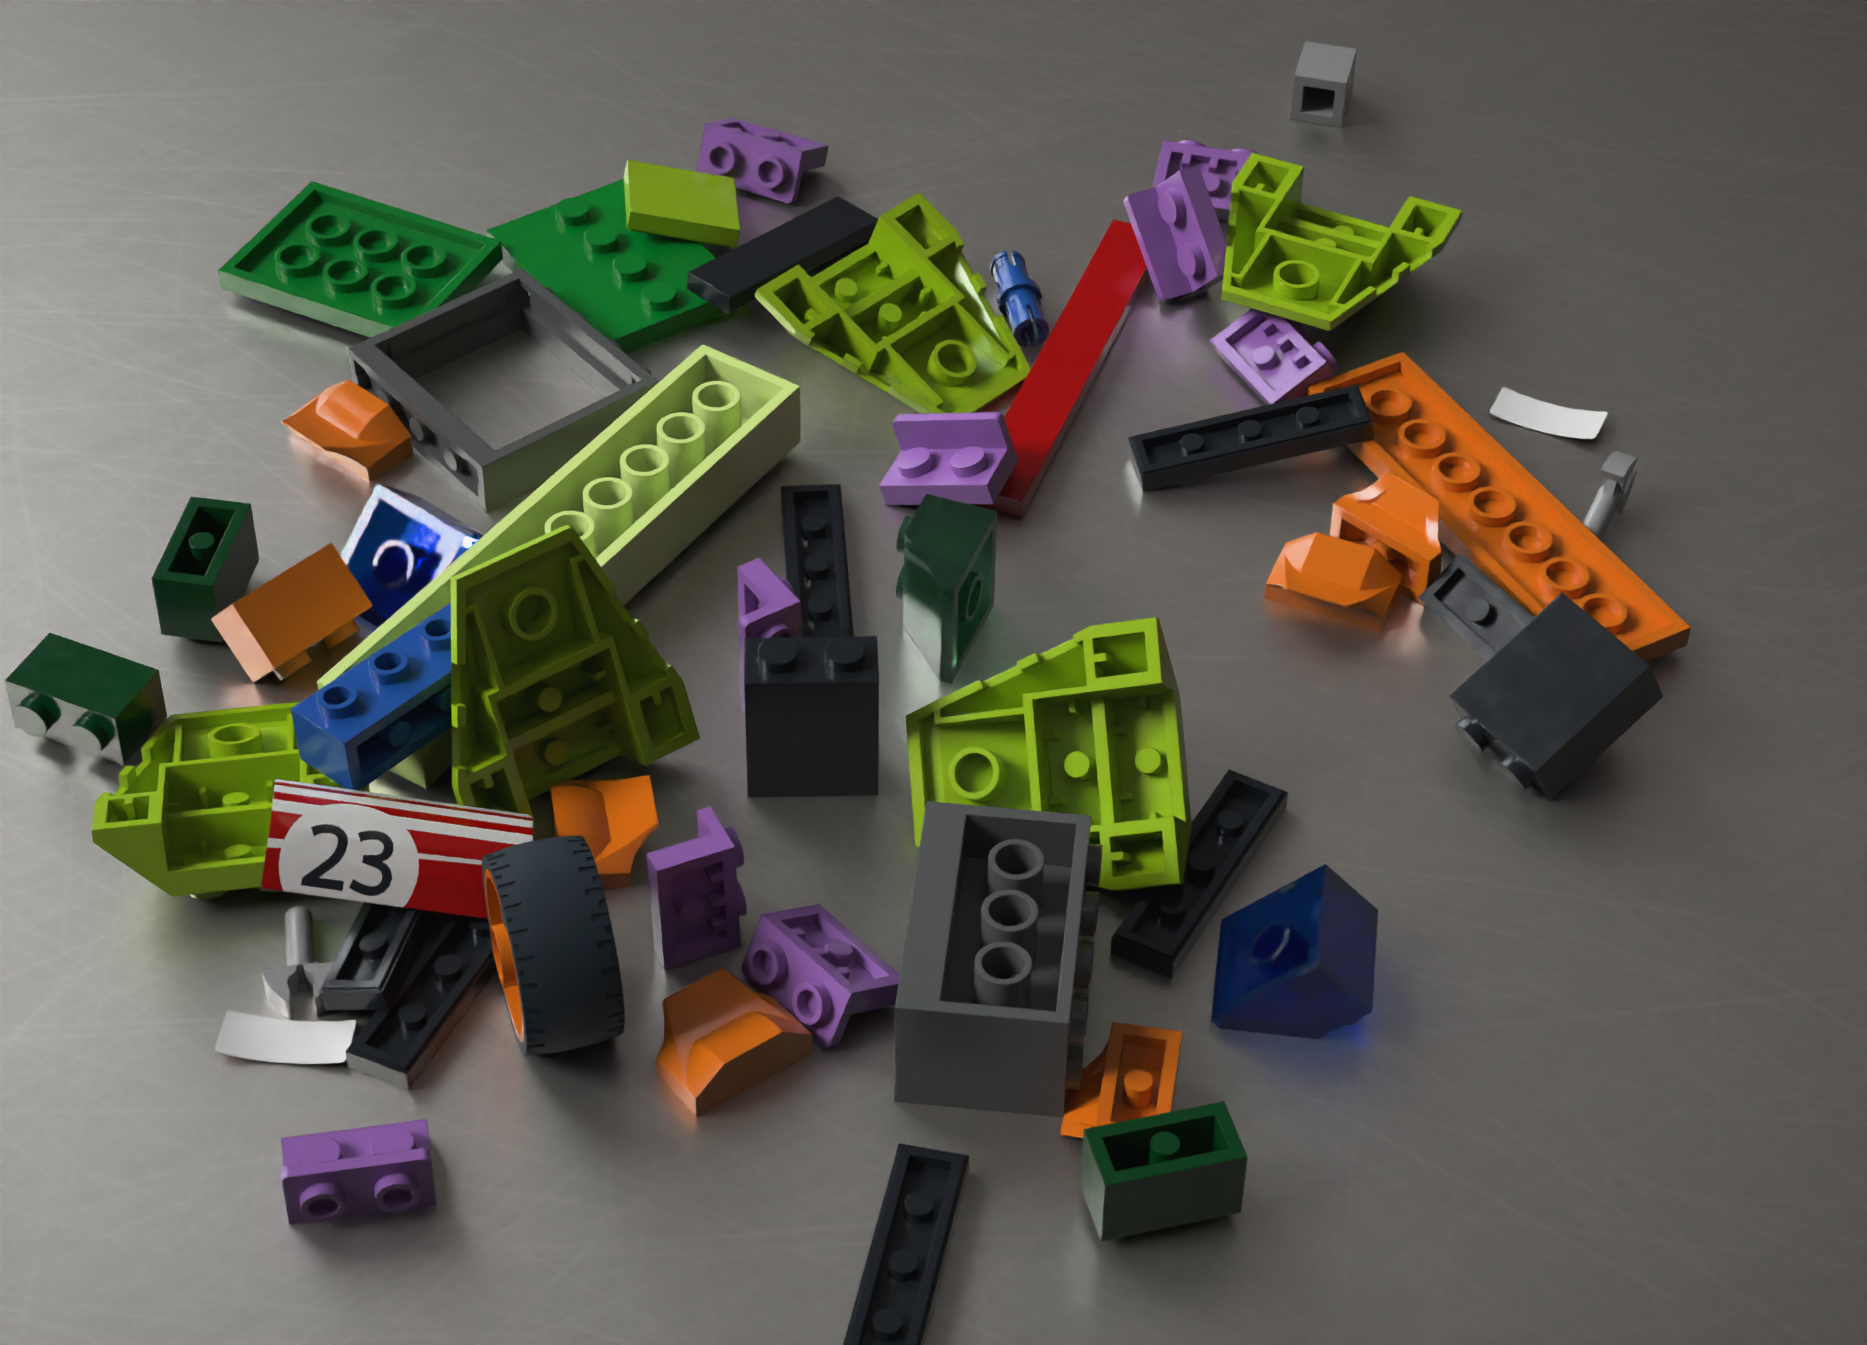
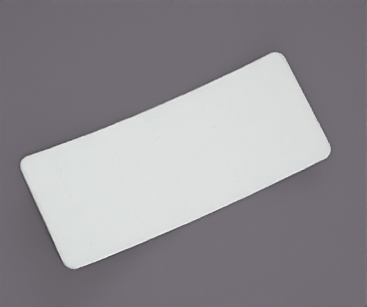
[1490,387,1608,439]
[215,1010,357,1064]

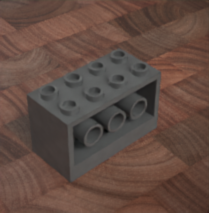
[894,801,1103,1117]

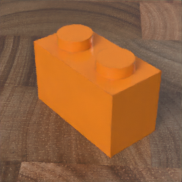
[211,542,373,683]

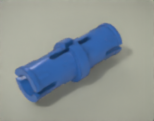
[989,251,1050,347]

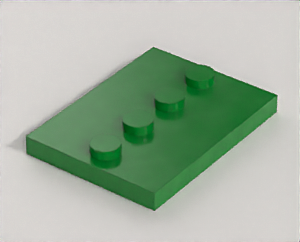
[487,178,747,354]
[218,181,503,338]

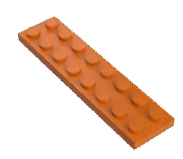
[1306,352,1691,662]

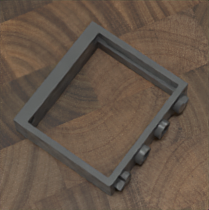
[348,269,659,513]

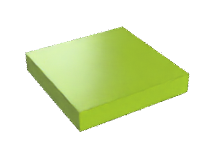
[623,160,740,248]

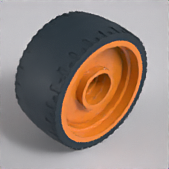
[482,836,625,1055]

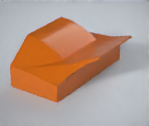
[281,380,413,482]
[1330,471,1442,607]
[1264,532,1403,632]
[548,775,659,890]
[656,967,812,1117]
[1060,1022,1182,1138]

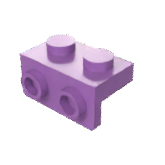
[737,558,801,712]

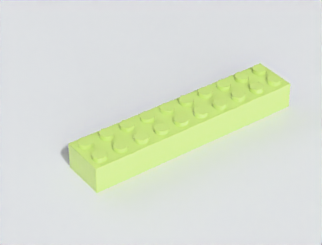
[317,344,801,789]

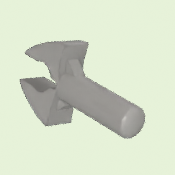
[1583,450,1638,541]
[262,906,334,1020]

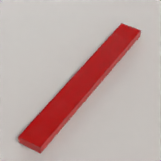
[970,219,1149,517]

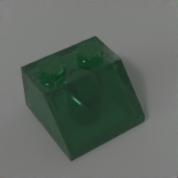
[896,494,997,684]

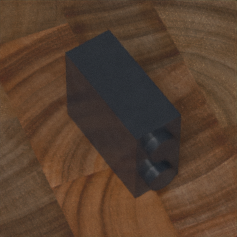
[1449,593,1663,801]
[744,636,879,798]

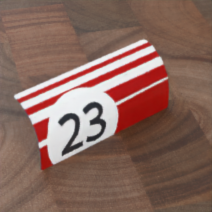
[261,779,533,919]

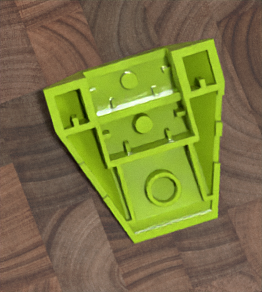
[1221,152,1462,331]
[755,192,1031,414]
[450,525,700,822]
[905,617,1192,892]
[91,702,370,899]

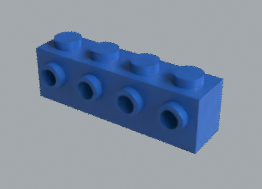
[291,603,452,790]

